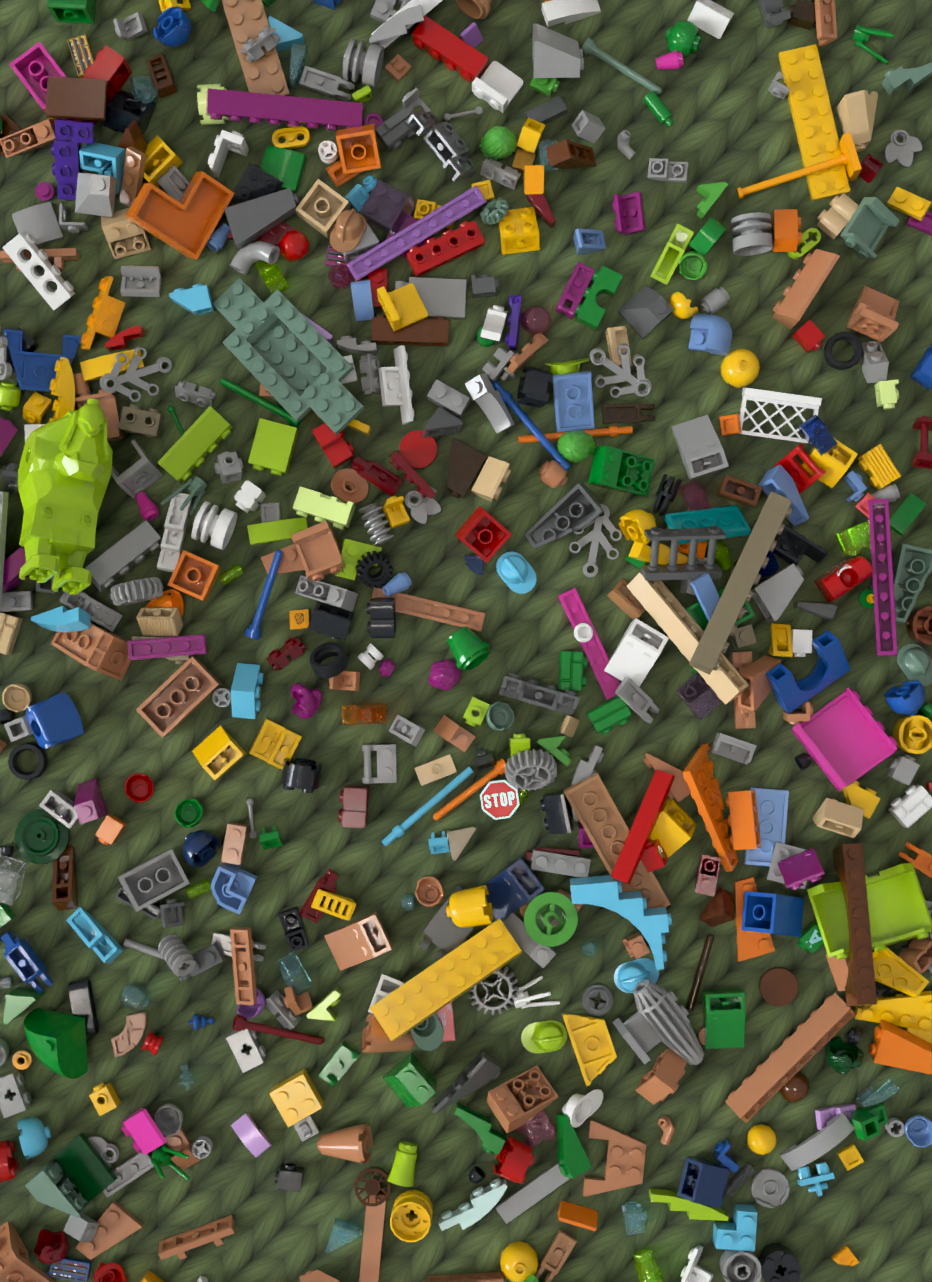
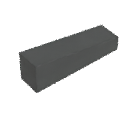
[115,885,161,921]

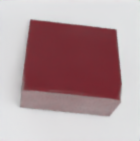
[858,153,884,183]

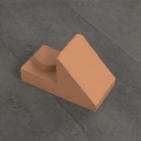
[433,715,475,752]
[164,1127,201,1170]

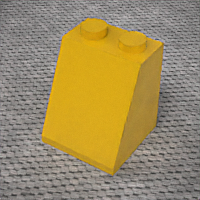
[649,798,697,858]

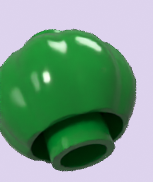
[665,20,702,58]

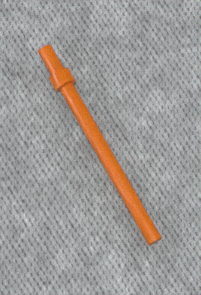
[518,425,633,444]

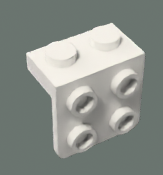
[472,61,523,113]
[208,130,249,177]

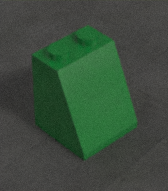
[47,0,96,24]
[382,1052,437,1107]

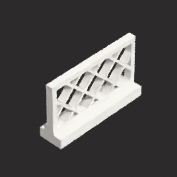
[740,388,822,444]

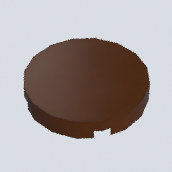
[759,967,798,1007]

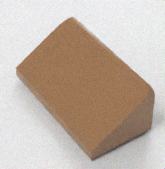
[607,578,645,620]

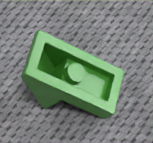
[696,182,728,219]
[536,735,571,766]

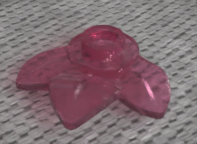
[517,1111,555,1147]

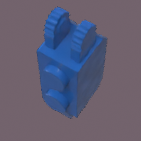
[1,931,53,993]

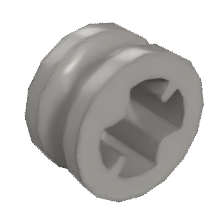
[885,1118,905,1137]

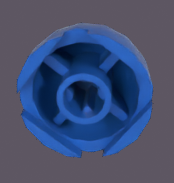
[153,6,191,47]
[884,680,925,716]

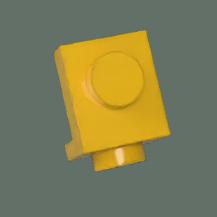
[23,392,52,424]
[382,496,410,529]

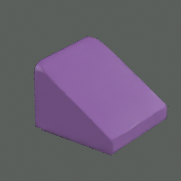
[460,22,483,48]

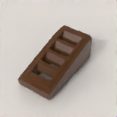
[146,54,177,98]

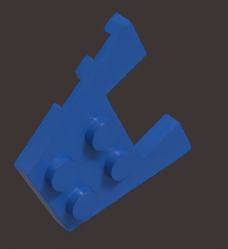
[4,329,81,392]

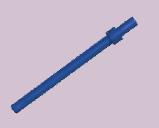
[492,381,571,470]

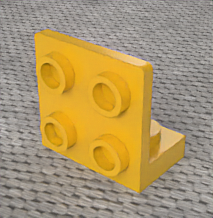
[498,207,540,255]
[377,283,428,331]

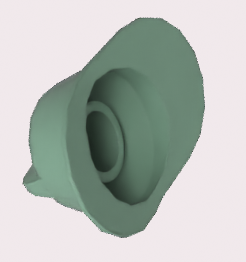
[897,644,932,686]
[410,1013,444,1051]

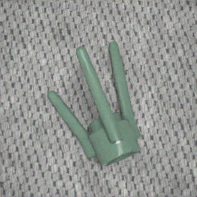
[160,476,208,516]

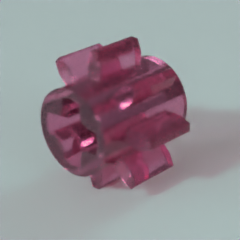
[328,264,352,289]

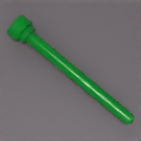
[219,378,303,428]

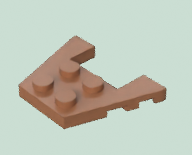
[583,1119,646,1196]

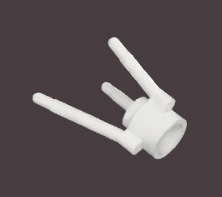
[513,976,560,1009]

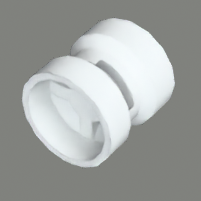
[358,643,384,670]

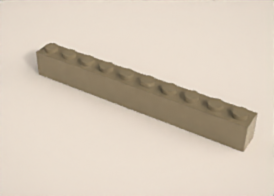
[689,491,793,675]

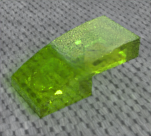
[254,260,290,294]

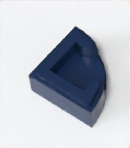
[465,555,484,575]

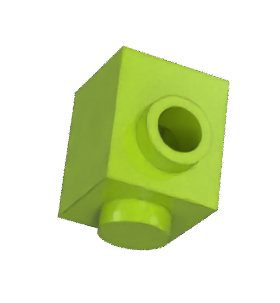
[463,697,490,727]

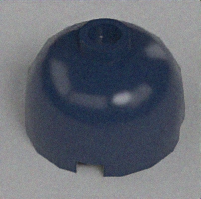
[182,830,221,869]

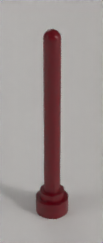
[232,1014,324,1045]

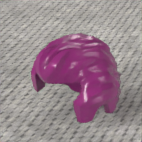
[428,659,461,691]

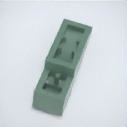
[881,62,932,95]

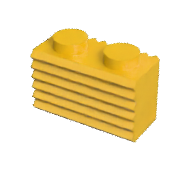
[858,444,901,490]

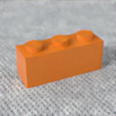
[726,790,761,850]

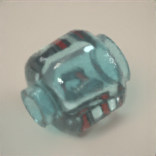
[119,983,150,1012]

